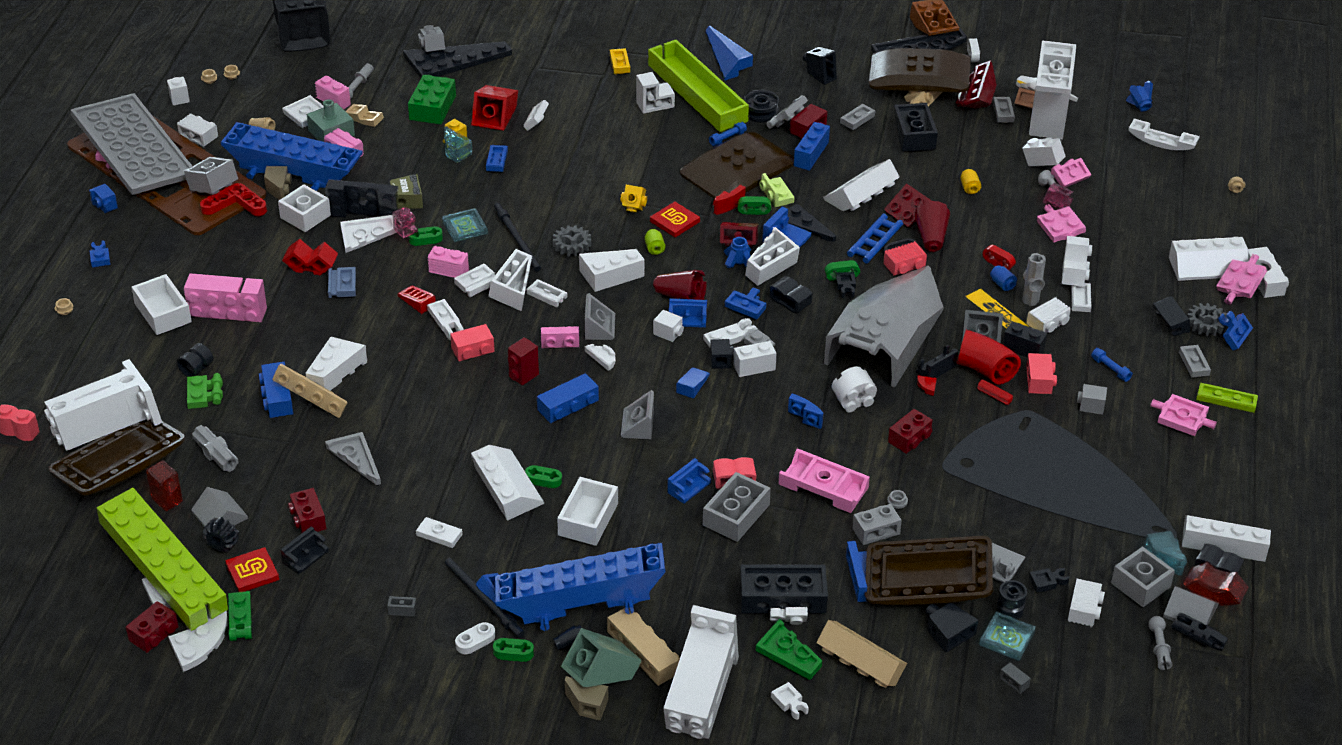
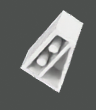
[745,227,800,286]
[489,249,532,311]
[579,249,644,292]
[306,337,367,391]

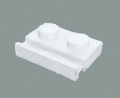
[454,264,495,297]

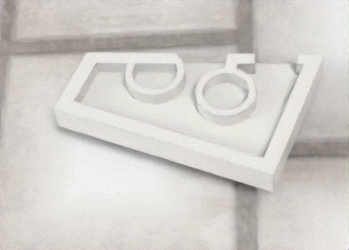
[340,215,397,253]

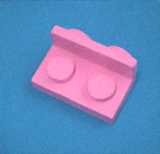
[1051,158,1091,189]
[541,326,579,348]

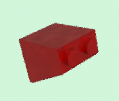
[471,85,518,130]

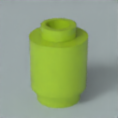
[645,229,665,255]

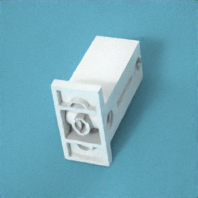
[1029,41,1076,139]
[44,359,162,451]
[664,605,739,739]

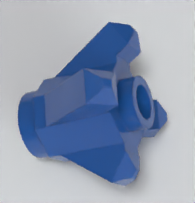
[1126,81,1153,111]
[724,237,752,268]

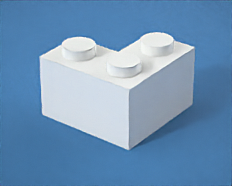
[636,72,675,114]
[1062,236,1092,287]

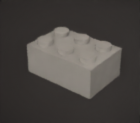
[703,472,771,542]

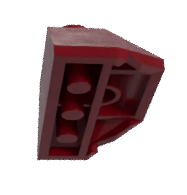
[956,60,997,109]

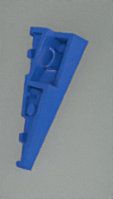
[705,26,753,80]

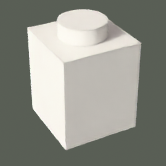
[167,77,189,105]
[653,310,684,342]

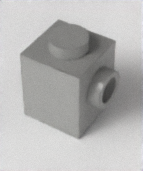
[1077,384,1107,414]

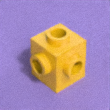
[620,185,647,212]

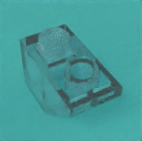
[444,126,472,163]
[1144,531,1187,575]

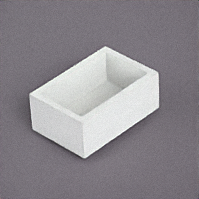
[132,274,192,335]
[557,477,618,546]

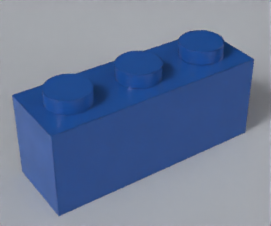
[794,122,830,171]
[259,362,293,418]
[537,373,599,423]

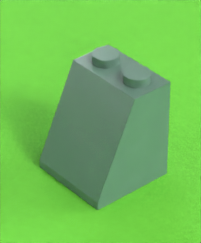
[561,628,642,687]

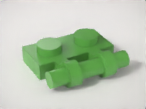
[187,373,223,409]

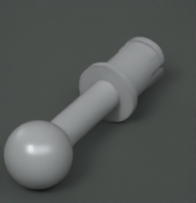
[349,63,374,99]
[1148,616,1172,670]

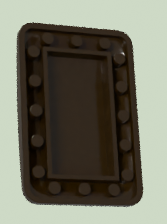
[869,48,971,92]
[680,131,794,199]
[48,419,185,495]
[865,536,993,605]

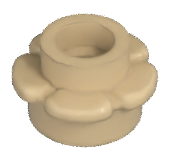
[224,65,240,80]
[201,69,217,84]
[1228,177,1245,193]
[55,298,73,315]

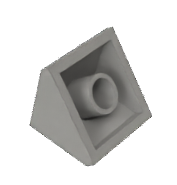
[585,293,615,340]
[621,390,654,439]
[191,487,248,527]
[1163,586,1219,625]

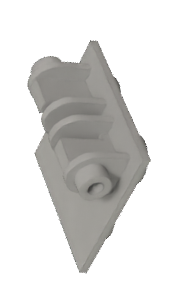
[992,543,1025,583]

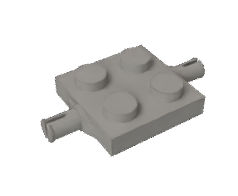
[766,95,808,129]

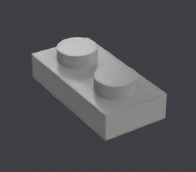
[993,97,1015,123]
[840,104,875,130]
[1179,345,1211,378]

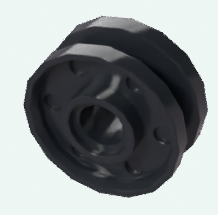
[744,90,779,122]

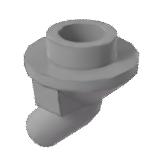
[1038,170,1059,193]

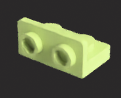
[760,173,794,207]

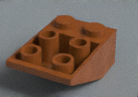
[910,0,959,35]

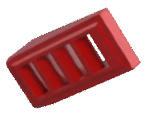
[398,285,435,314]

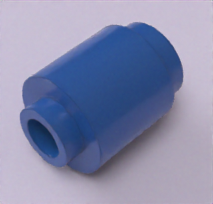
[990,266,1017,291]

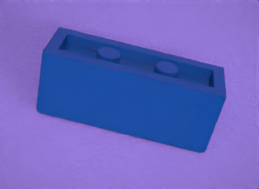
[846,541,867,602]

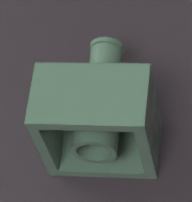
[306,99,355,142]

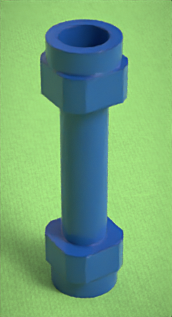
[709,122,747,146]
[1091,348,1133,382]

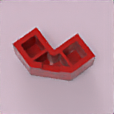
[282,239,338,275]

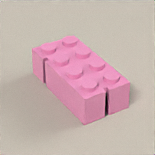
[184,274,267,322]

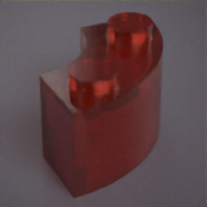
[1183,562,1249,605]

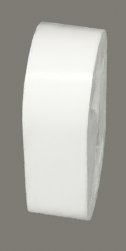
[967,39,980,62]

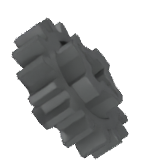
[553,225,591,256]
[1187,303,1227,336]

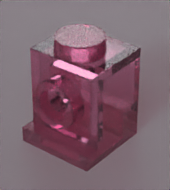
[1043,182,1073,208]
[392,207,418,238]

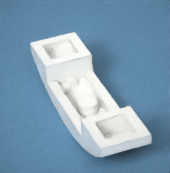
[1129,119,1200,150]

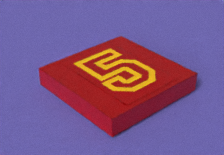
[650,202,700,237]
[225,547,279,592]

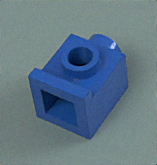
[89,184,118,213]

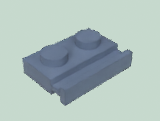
[328,267,356,298]

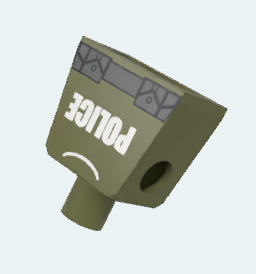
[390,174,423,209]

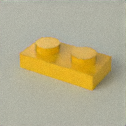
[610,48,630,74]

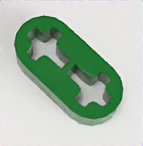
[738,196,771,215]
[408,227,443,246]
[824,260,860,281]
[525,465,562,488]
[493,638,534,662]

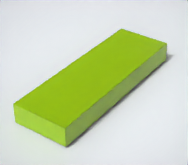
[1196,383,1258,413]

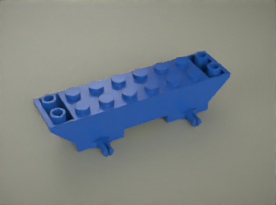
[221,122,363,191]
[495,543,666,631]

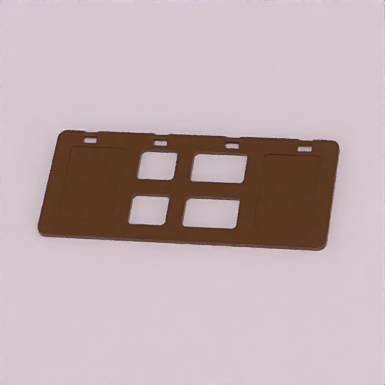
[67,116,266,235]

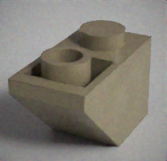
[264,166,291,200]
[565,676,608,720]

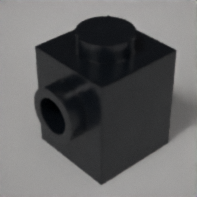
[710,339,734,369]

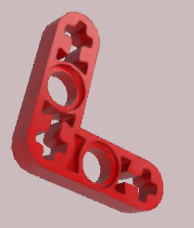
[200,183,267,216]

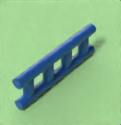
[847,213,903,264]

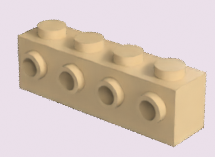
[607,608,680,686]
[817,620,907,688]

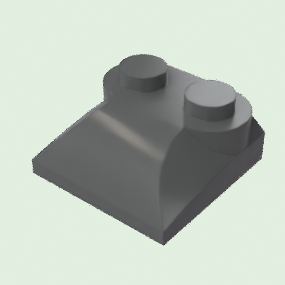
[962,310,1003,343]

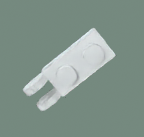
[427,299,464,340]
[703,318,757,347]

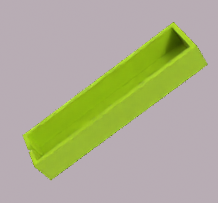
[648,40,749,132]
[97,488,228,631]

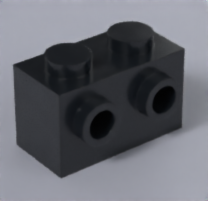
[1003,321,1047,358]

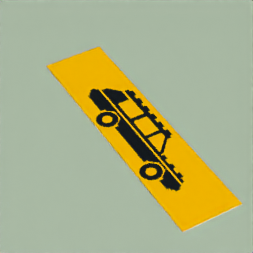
[965,289,1029,329]

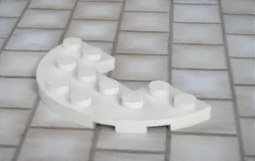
[142,578,228,672]

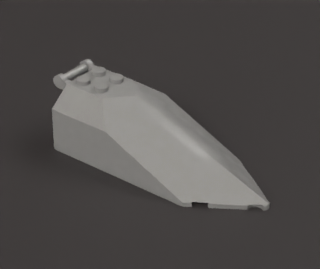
[824,266,944,387]

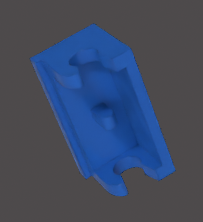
[669,299,707,328]
[668,458,711,504]

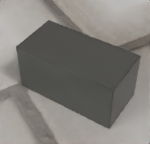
[387,596,417,617]
[1000,663,1031,694]

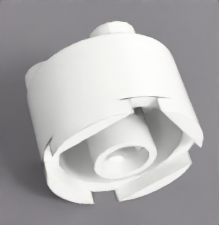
[832,367,877,412]

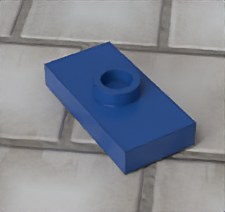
[486,145,508,172]

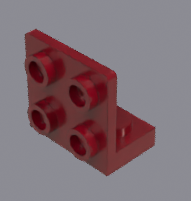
[884,183,931,228]

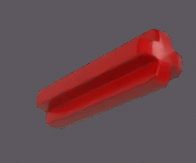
[977,380,1013,405]

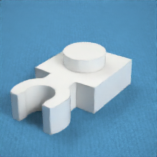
[770,607,808,625]
[771,682,809,720]

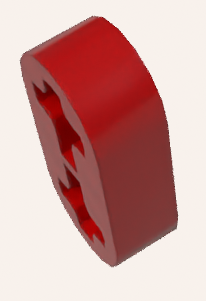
[983,245,1016,270]

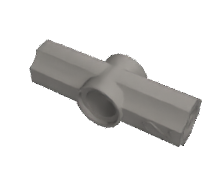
[1022,253,1046,306]
[192,425,238,472]

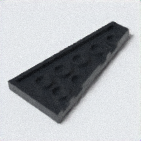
[871,28,967,54]
[403,41,512,78]

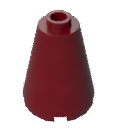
[915,201,950,252]
[653,270,707,300]

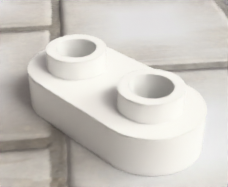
[455,622,495,654]

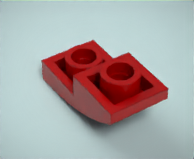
[713,185,746,215]

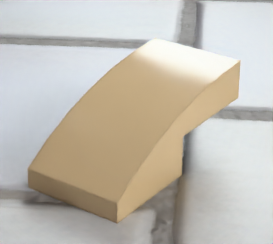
[346,104,384,127]

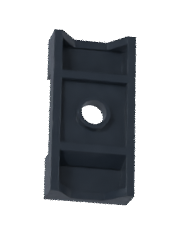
[325,180,401,222]

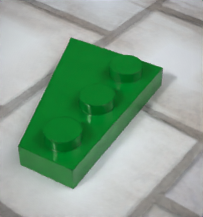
[756,619,822,680]

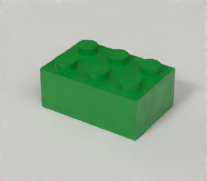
[408,75,456,124]

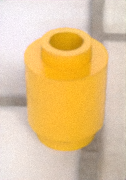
[960,169,981,194]

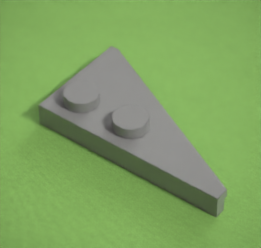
[325,432,381,485]

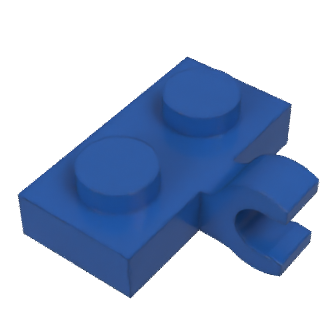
[725,287,766,319]
[1218,311,1253,350]

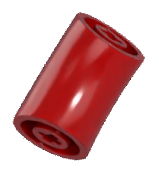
[957,329,1021,384]

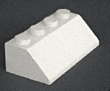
[823,159,899,211]
[1169,237,1249,281]
[471,445,544,521]
[1182,515,1271,562]

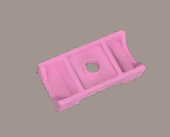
[779,448,870,513]

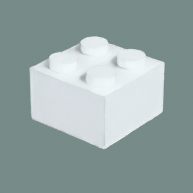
[278,185,331,232]

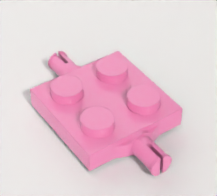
[1037,204,1086,243]
[1216,254,1267,305]
[1151,394,1217,436]

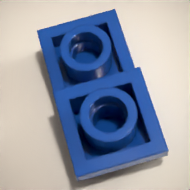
[788,394,823,429]

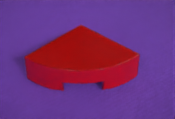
[917,375,937,396]

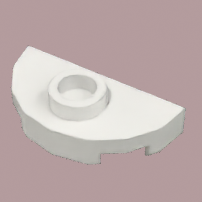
[585,344,616,371]

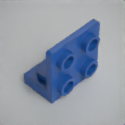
[763,207,811,247]

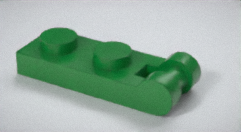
[228,591,252,641]

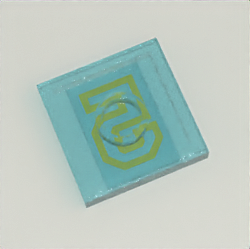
[442,208,488,242]
[979,612,1036,660]

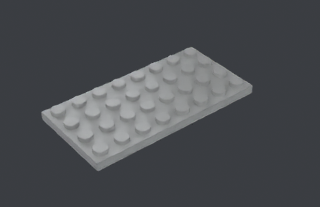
[71,93,192,195]

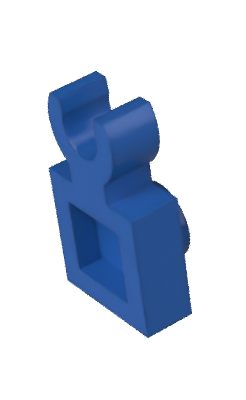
[90,241,111,267]

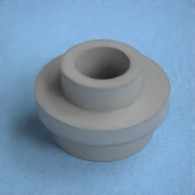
[887,490,908,509]

